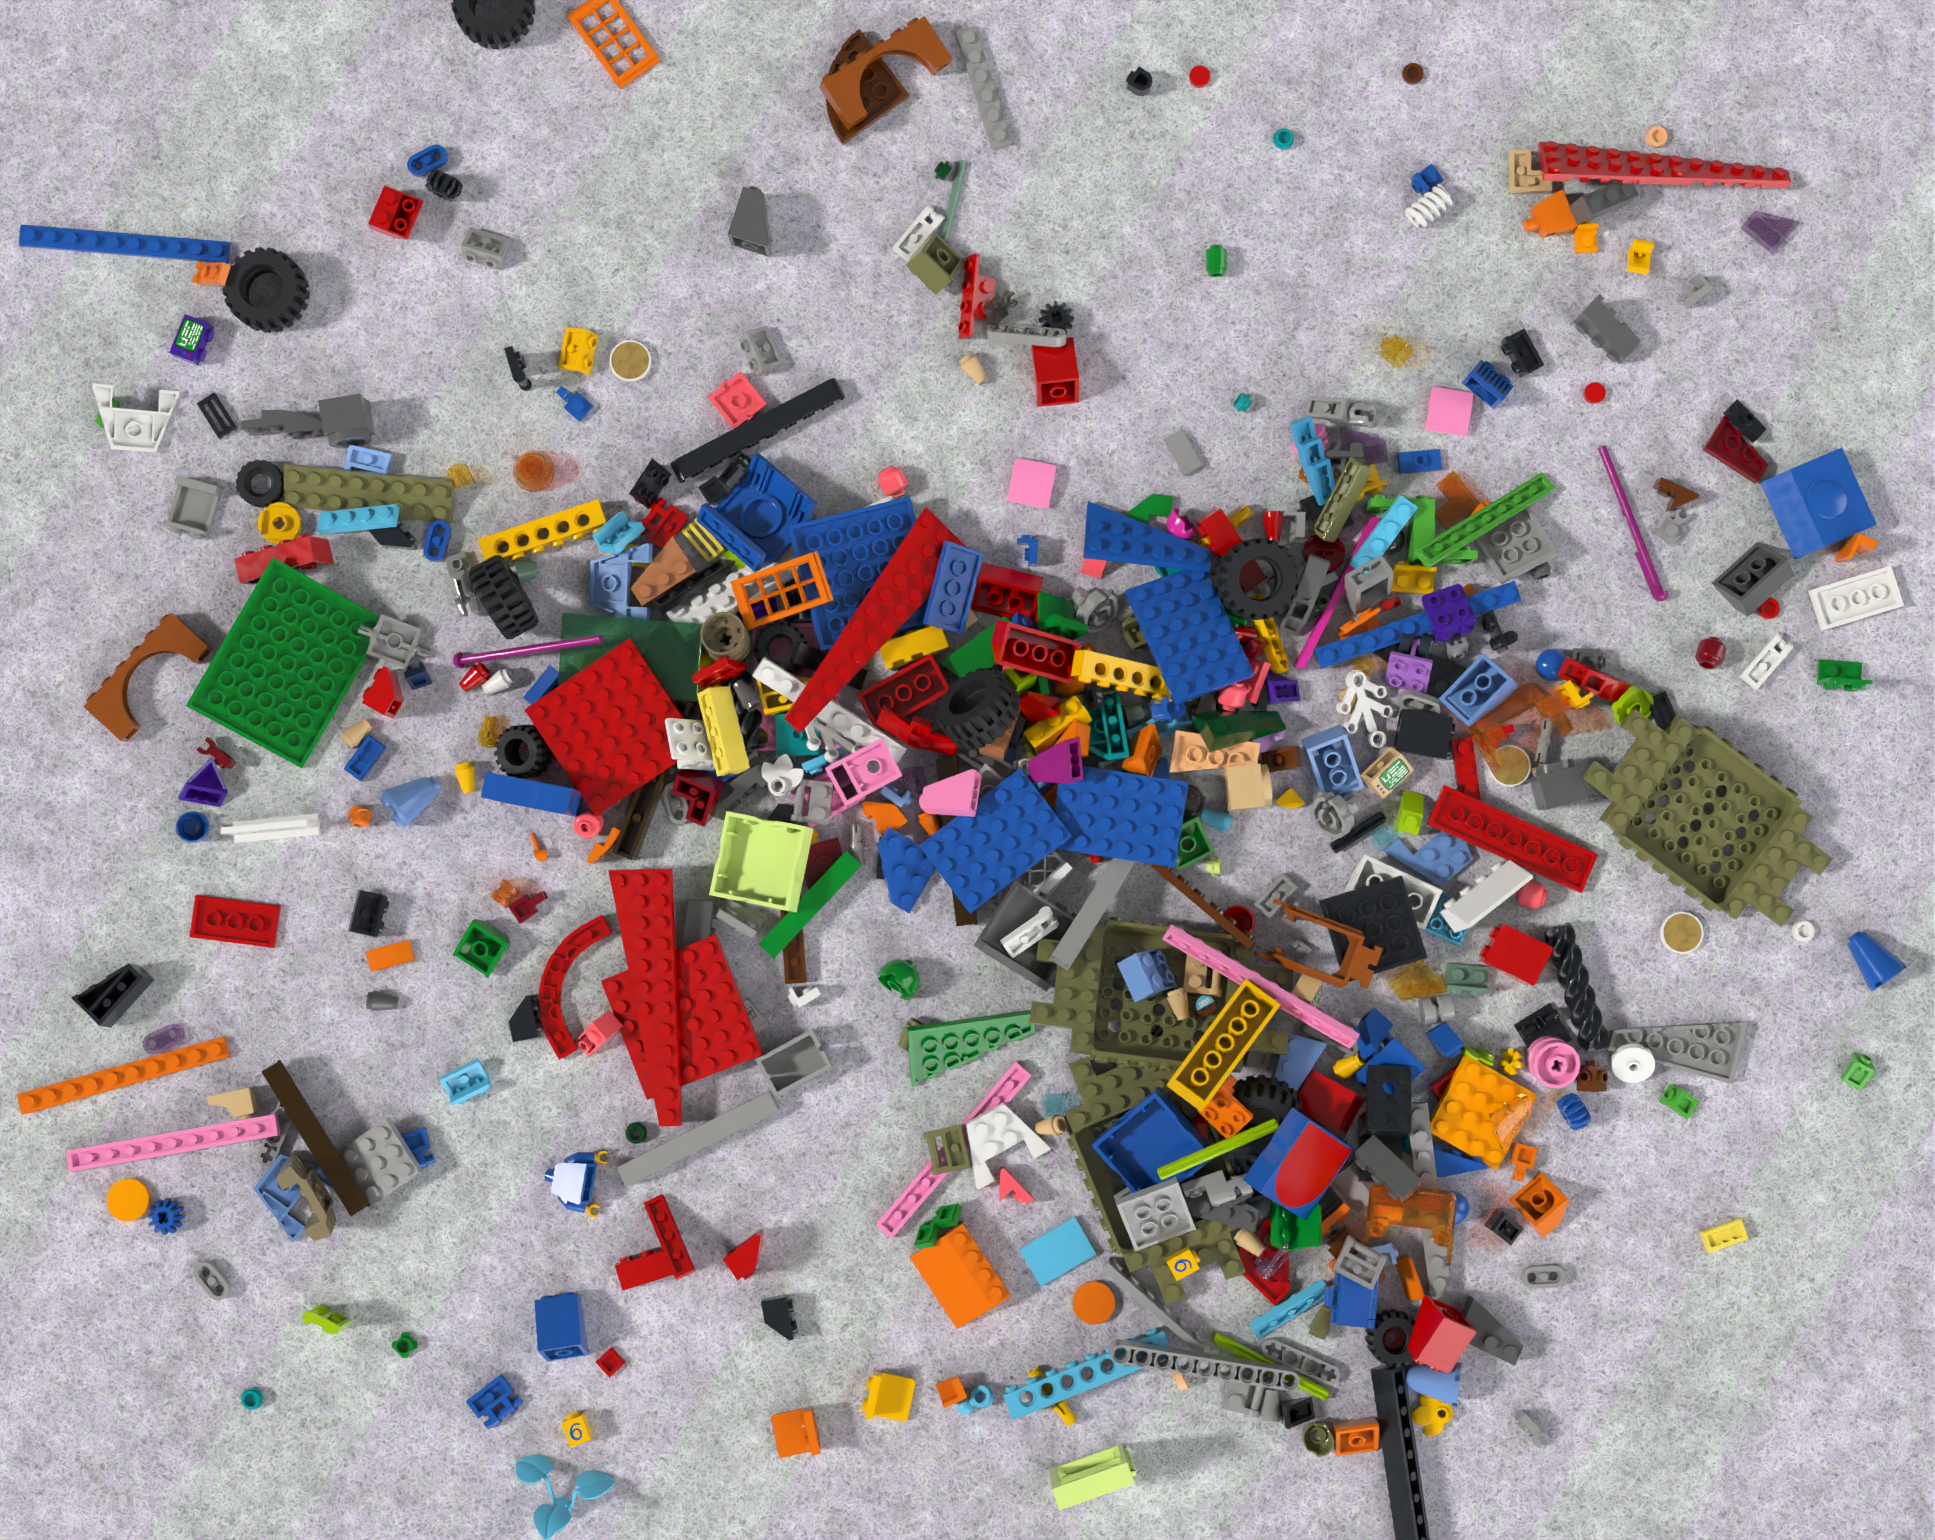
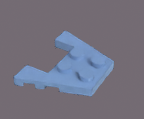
[589,543,653,627]
[1383,831,1473,887]
[253,1153,334,1243]

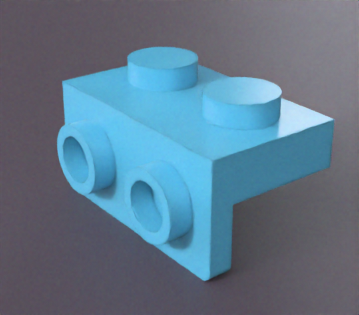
[592,511,645,554]
[440,1058,491,1106]

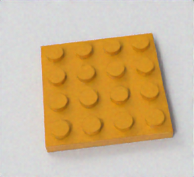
[1429,1054,1538,1170]

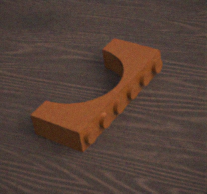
[819,16,953,130]
[83,613,214,742]

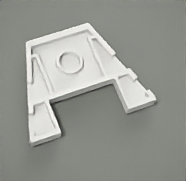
[92,383,179,453]
[965,1102,1051,1190]

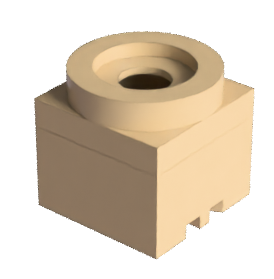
[1222,764,1272,811]

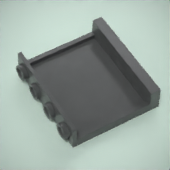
[974,880,1077,992]

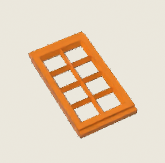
[566,0,661,89]
[730,551,834,630]

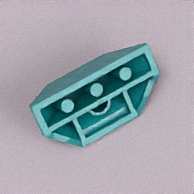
[1082,685,1129,760]

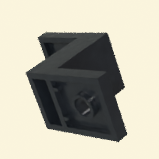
[1358,1065,1412,1183]

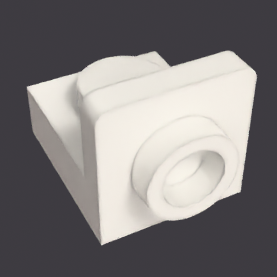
[787,986,822,1008]

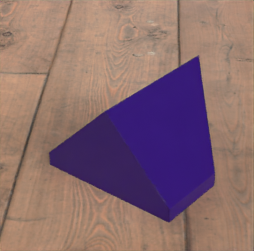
[1264,669,1301,705]
[178,757,228,807]

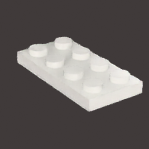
[1808,566,1904,631]

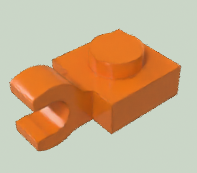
[1510,1142,1538,1182]

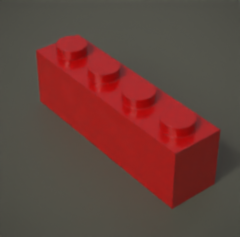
[1196,508,1267,593]

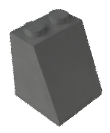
[728,186,772,257]

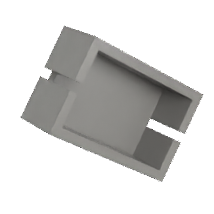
[755,1028,833,1098]

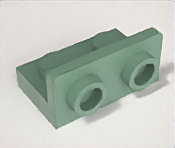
[1444,963,1490,997]

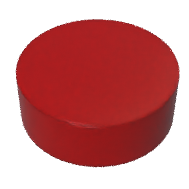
[1189,65,1210,88]
[1583,382,1606,404]
[1757,598,1780,619]

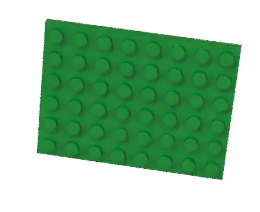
[186,557,379,768]

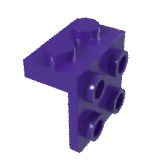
[1421,584,1476,643]

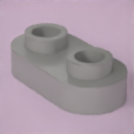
[1399,689,1441,715]
[663,783,689,825]
[194,1261,231,1300]
[1521,1265,1566,1289]

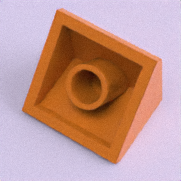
[1122,723,1163,777]
[1331,1417,1379,1456]

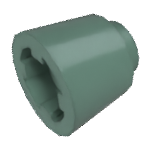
[514,559,539,584]
[1121,704,1147,729]

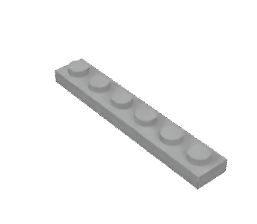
[956,26,1012,150]
[1102,1257,1206,1352]

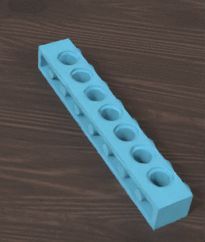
[1002,1328,1170,1420]

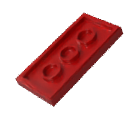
[189,895,281,948]

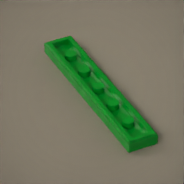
[759,851,862,959]

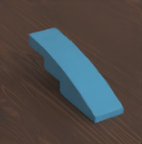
[1290,416,1335,506]

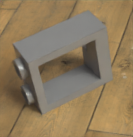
[1344,555,1393,615]

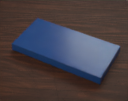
[923,541,984,635]

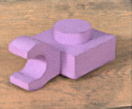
[1253,731,1285,753]

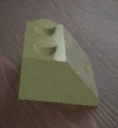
[906,231,965,295]

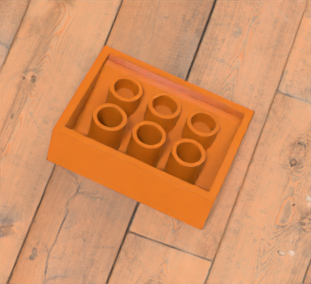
[910,1221,1011,1329]

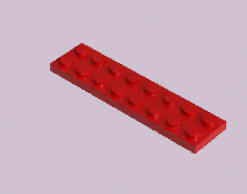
[1426,785,1598,893]

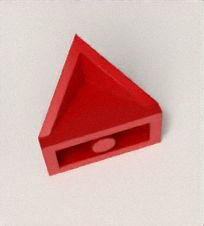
[1019,691,1061,724]

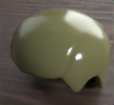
[1302,1421,1335,1457]

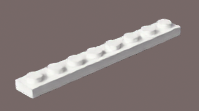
[752,657,907,764]

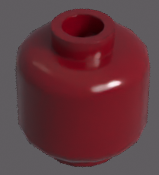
[1695,637,1726,670]

